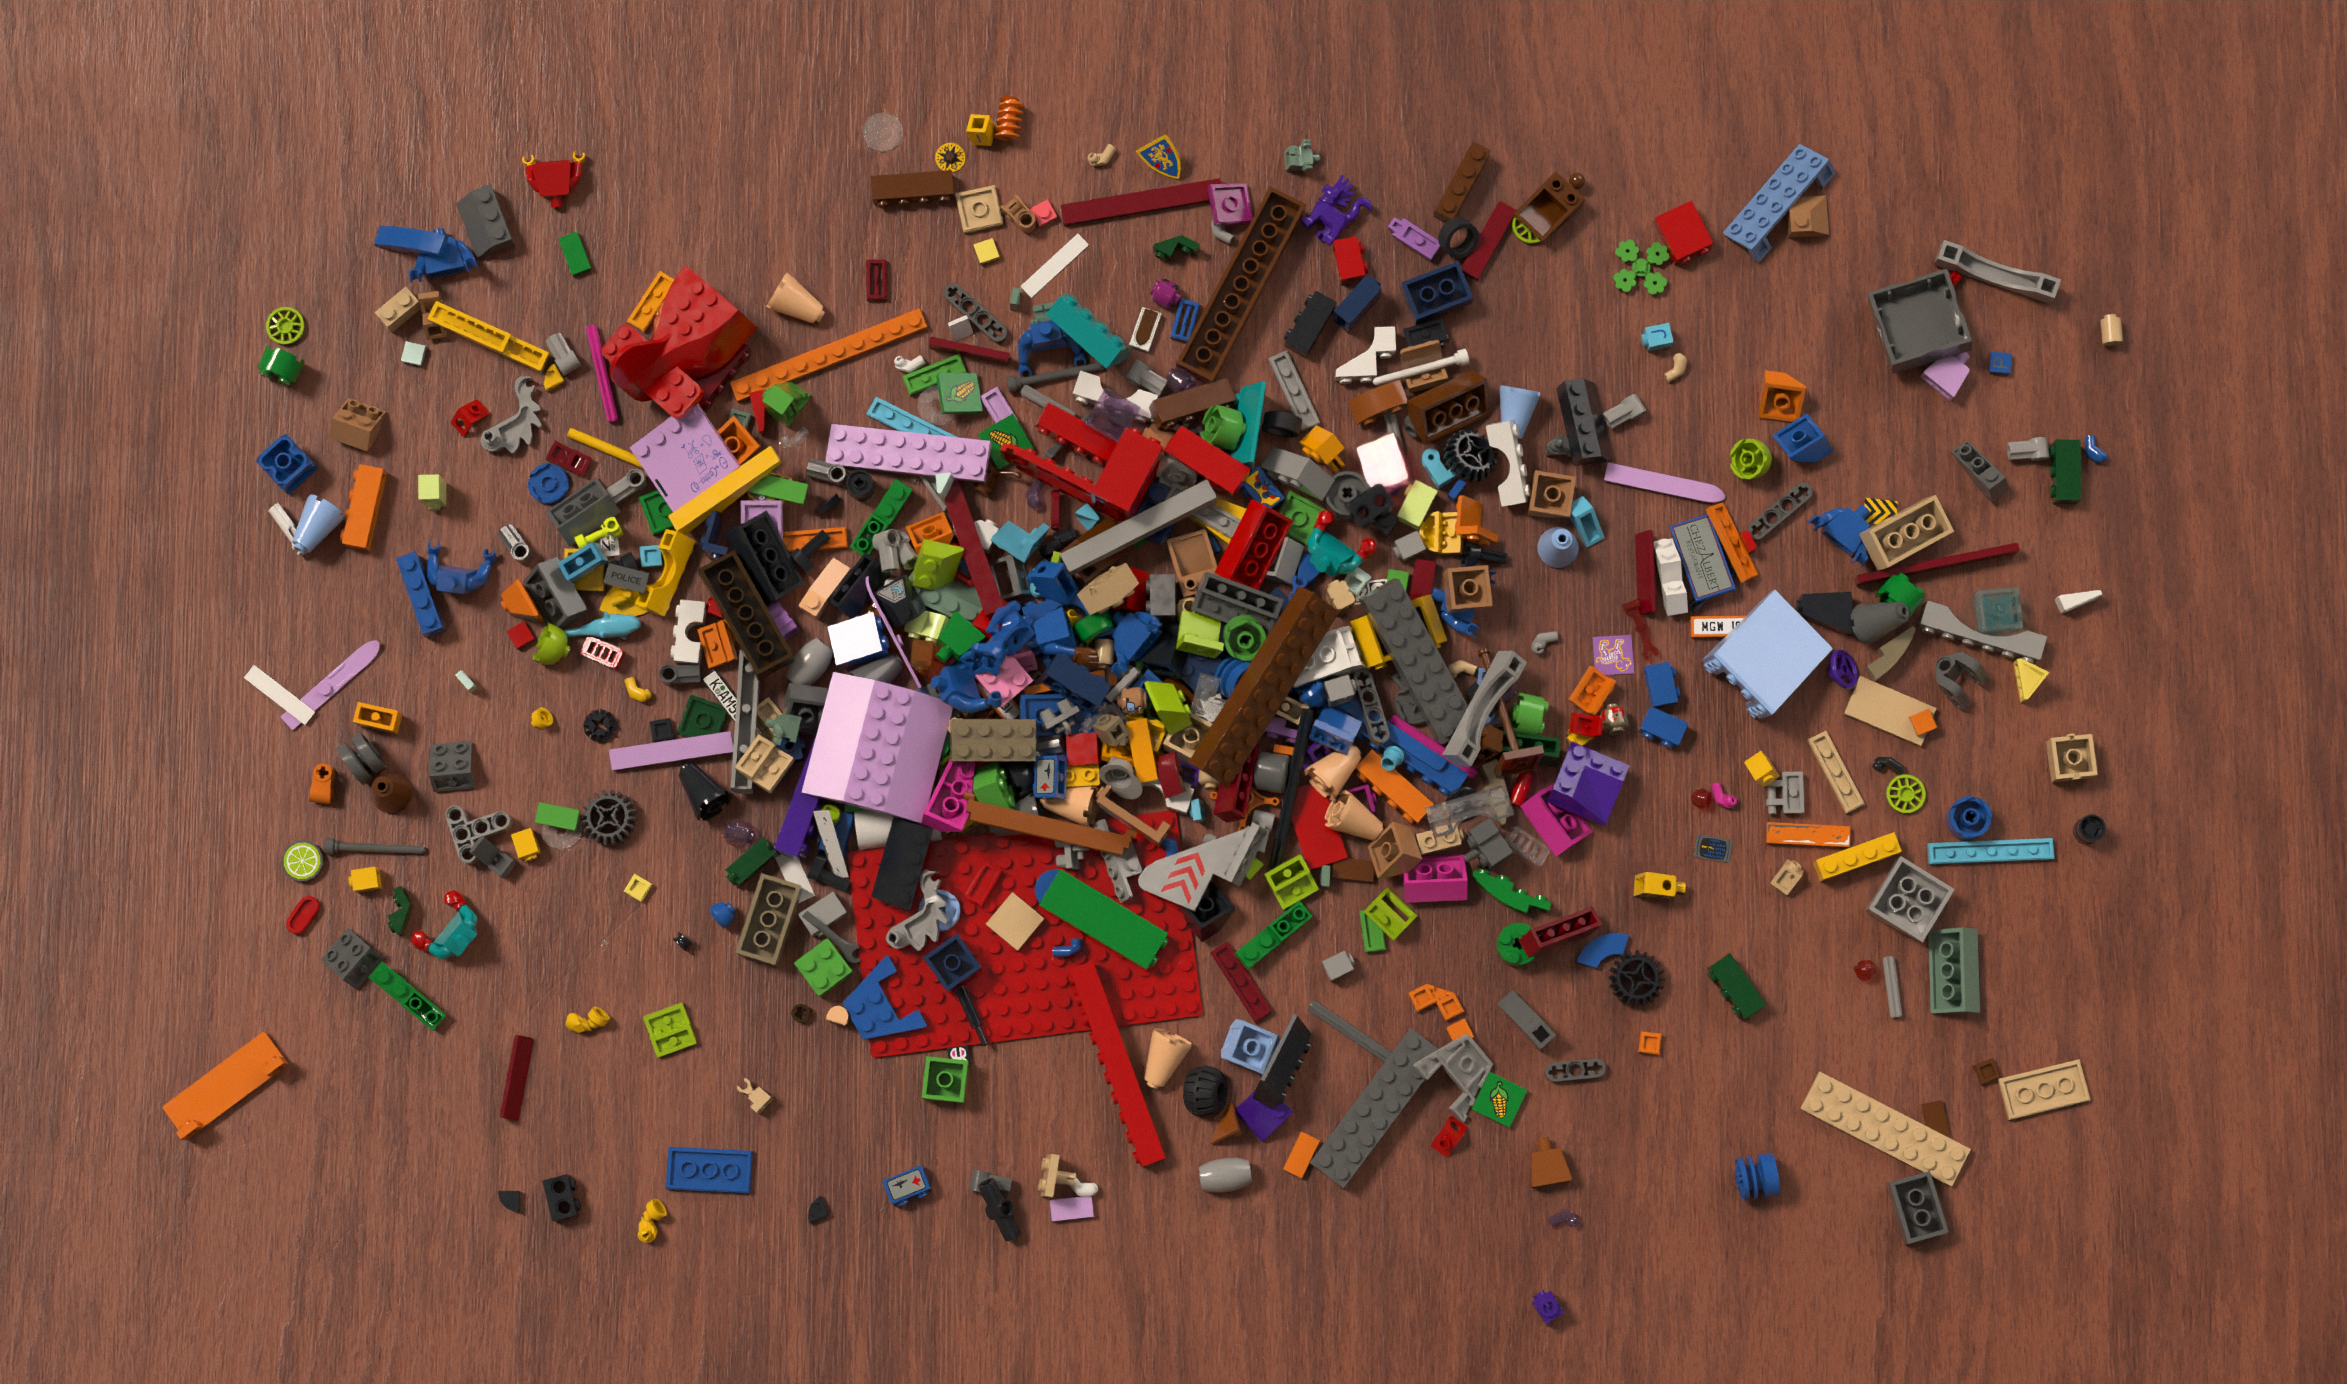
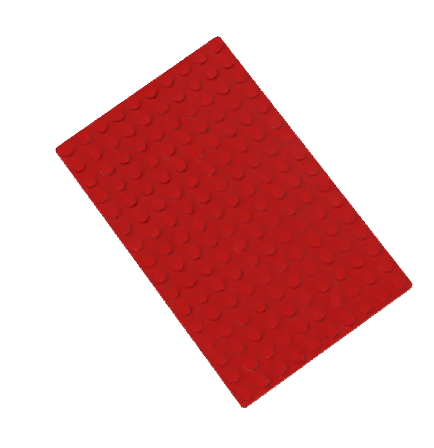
[847,810,1202,1058]

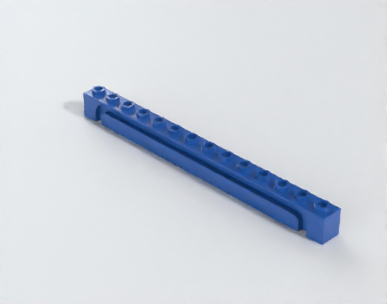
[1219,621,1468,797]

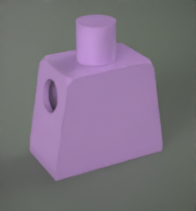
[1920,352,1970,401]

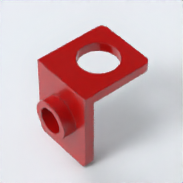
[451,399,490,437]
[1430,1116,1467,1157]

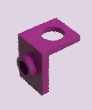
[1346,785,1377,814]

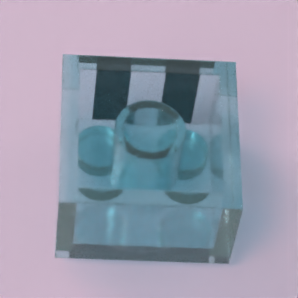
[1973,587,2023,634]

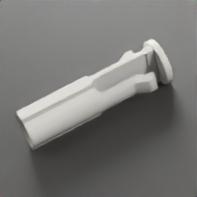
[269,503,308,556]

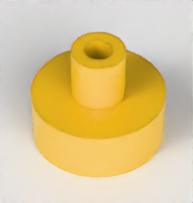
[531,707,553,729]

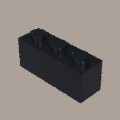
[1284,291,1337,358]
[827,553,890,619]

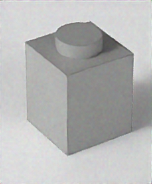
[1392,531,1426,563]
[1322,951,1355,982]

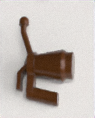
[974,461,1022,497]

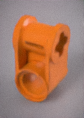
[309,763,335,804]

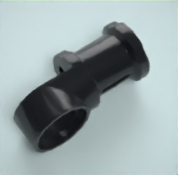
[1039,525,1077,559]

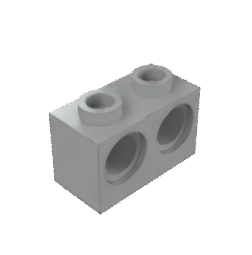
[1324,675,1357,707]

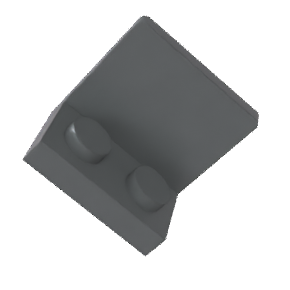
[429,741,475,792]
[321,928,384,990]

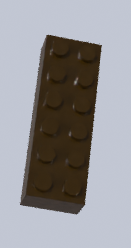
[698,550,795,681]

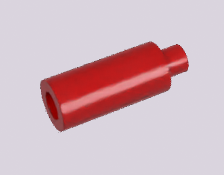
[1508,771,1534,808]

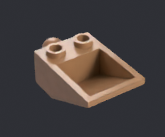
[1166,529,1220,598]

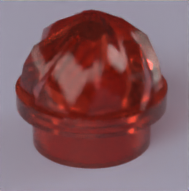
[1691,788,1712,809]
[1854,960,1876,981]

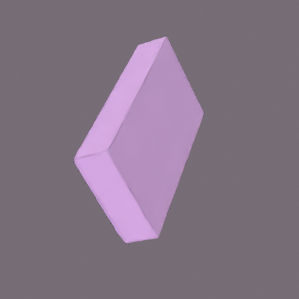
[980,387,1018,423]
[1050,1196,1094,1221]

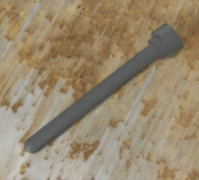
[1006,362,1103,393]
[324,838,426,855]

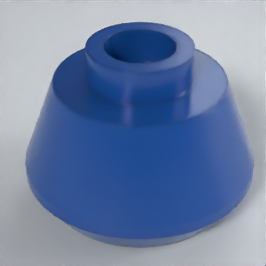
[1299,681,1326,708]
[709,902,736,928]

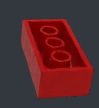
[1214,499,1294,590]

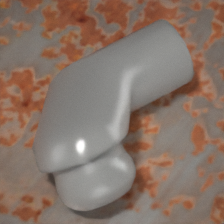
[1211,220,1234,245]

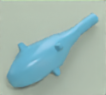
[563,612,641,640]

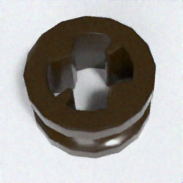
[791,1004,811,1023]

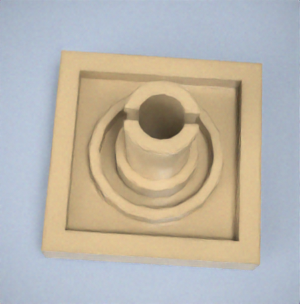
[1038,1154,1076,1198]

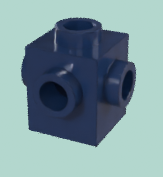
[776,735,807,763]

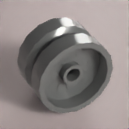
[1324,471,1369,521]
[336,732,387,785]

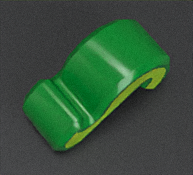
[1073,611,1113,646]

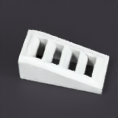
[2055,590,2102,614]

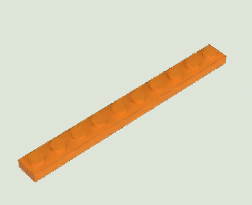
[730,308,927,403]

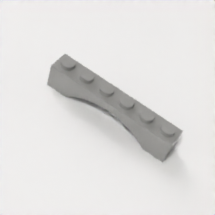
[1934,240,2061,304]
[1918,600,2047,664]
[1442,651,1527,767]

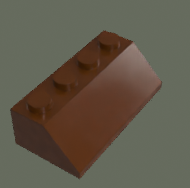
[1407,370,1491,445]

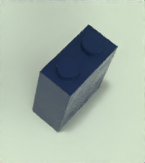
[1333,275,1382,333]

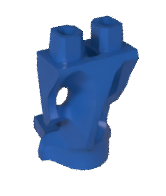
[960,601,1035,676]

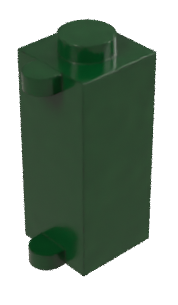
[725,837,779,887]

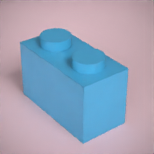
[557,542,609,582]

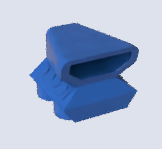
[256,434,318,494]

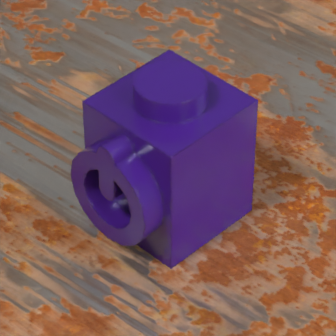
[1531,1290,1564,1324]

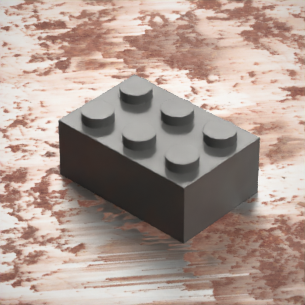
[1885,1171,1949,1244]

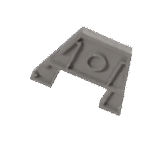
[1413,1034,1493,1122]

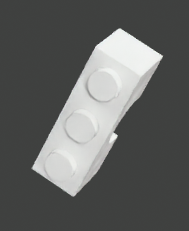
[671,600,707,665]

